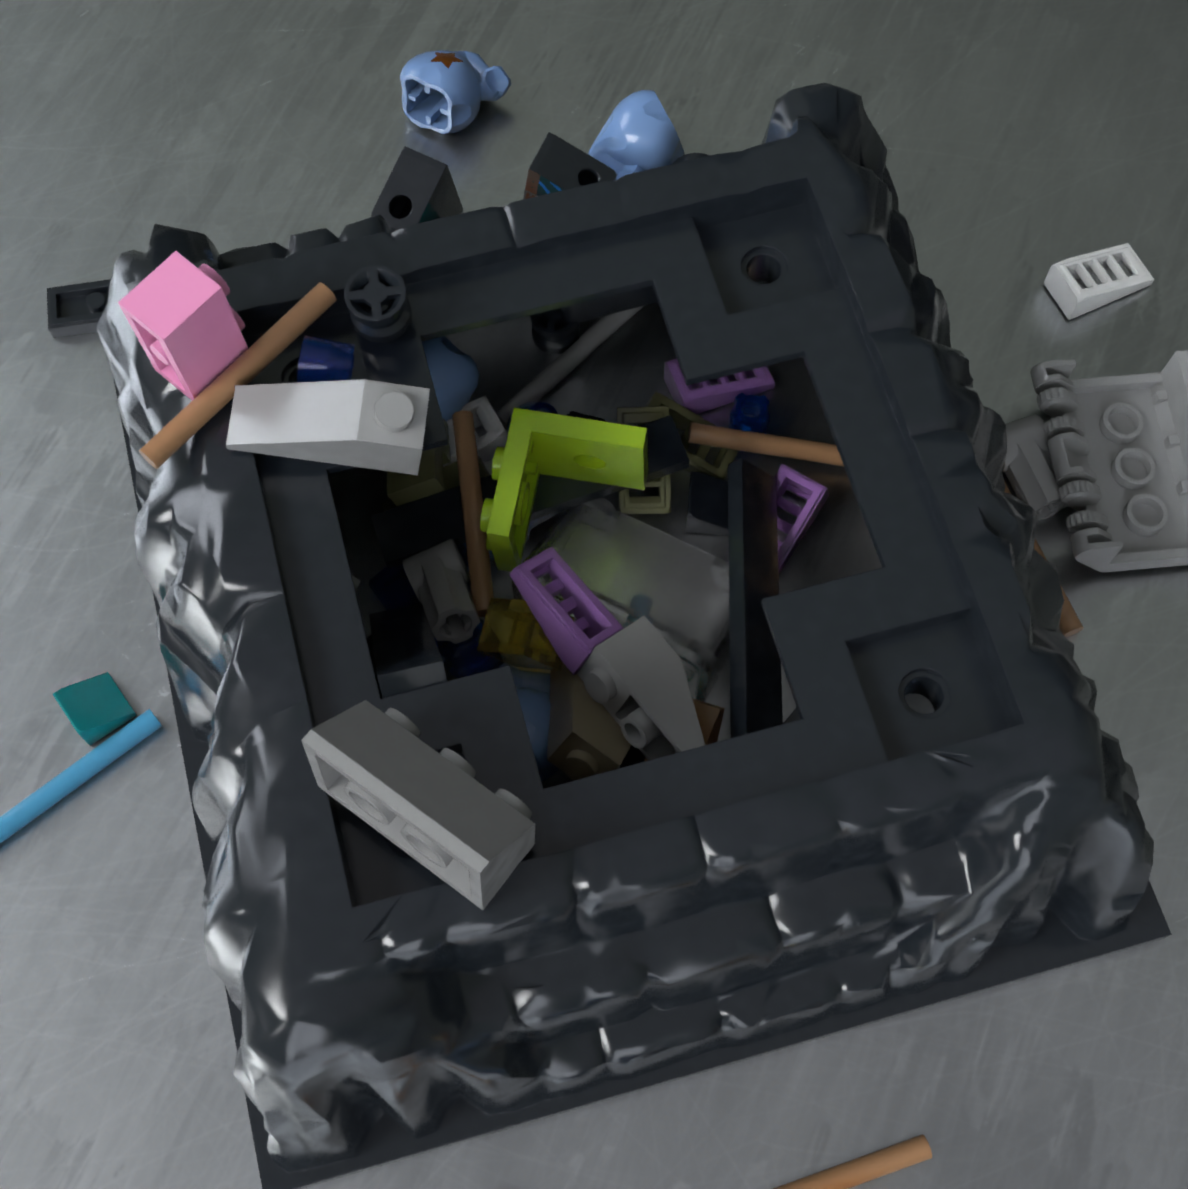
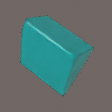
[53,672,137,746]

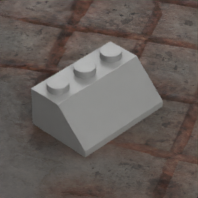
[301,700,536,910]

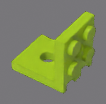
[480,407,648,572]

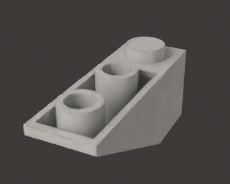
[577,615,705,761]

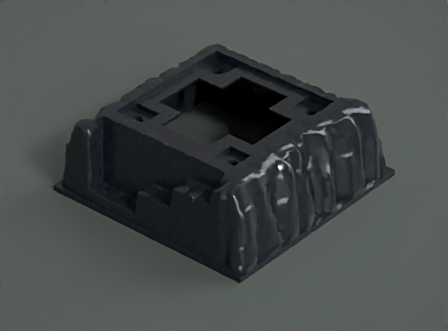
[96,83,1172,1189]

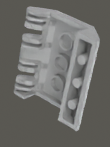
[1030,350,1188,572]

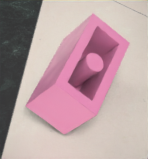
[118,251,248,400]

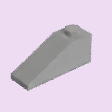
[226,379,430,475]

